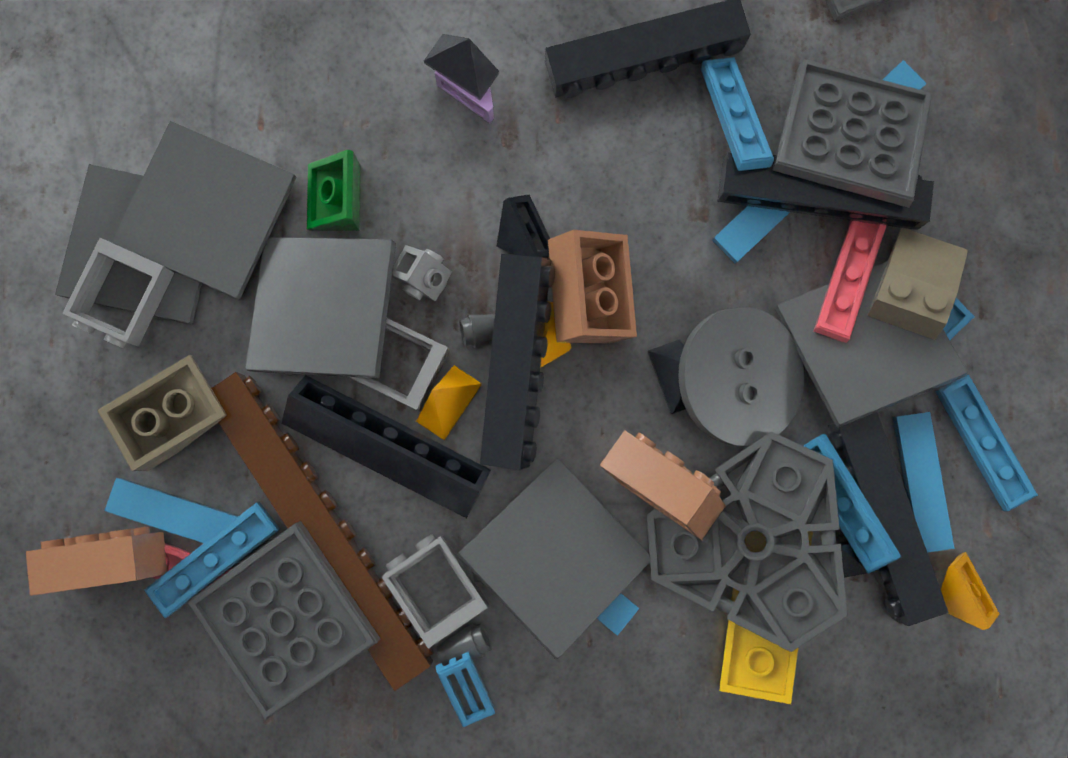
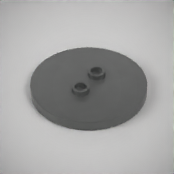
[679,307,804,446]

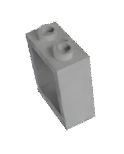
[62,238,174,348]
[348,318,450,412]
[381,534,489,648]

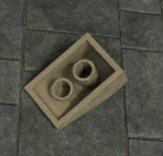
[868,228,968,340]
[97,355,227,471]

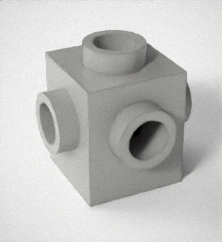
[392,245,452,301]

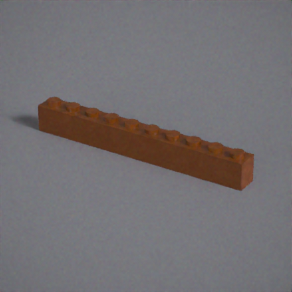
[211,372,434,691]

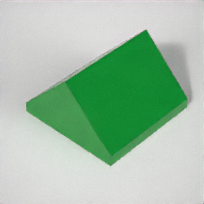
[307,149,361,231]

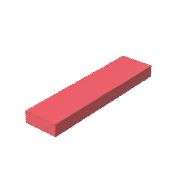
[813,221,886,343]

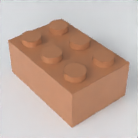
[548,230,637,344]
[600,430,726,540]
[26,527,168,596]

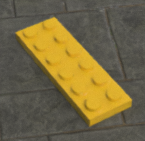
[719,531,813,704]

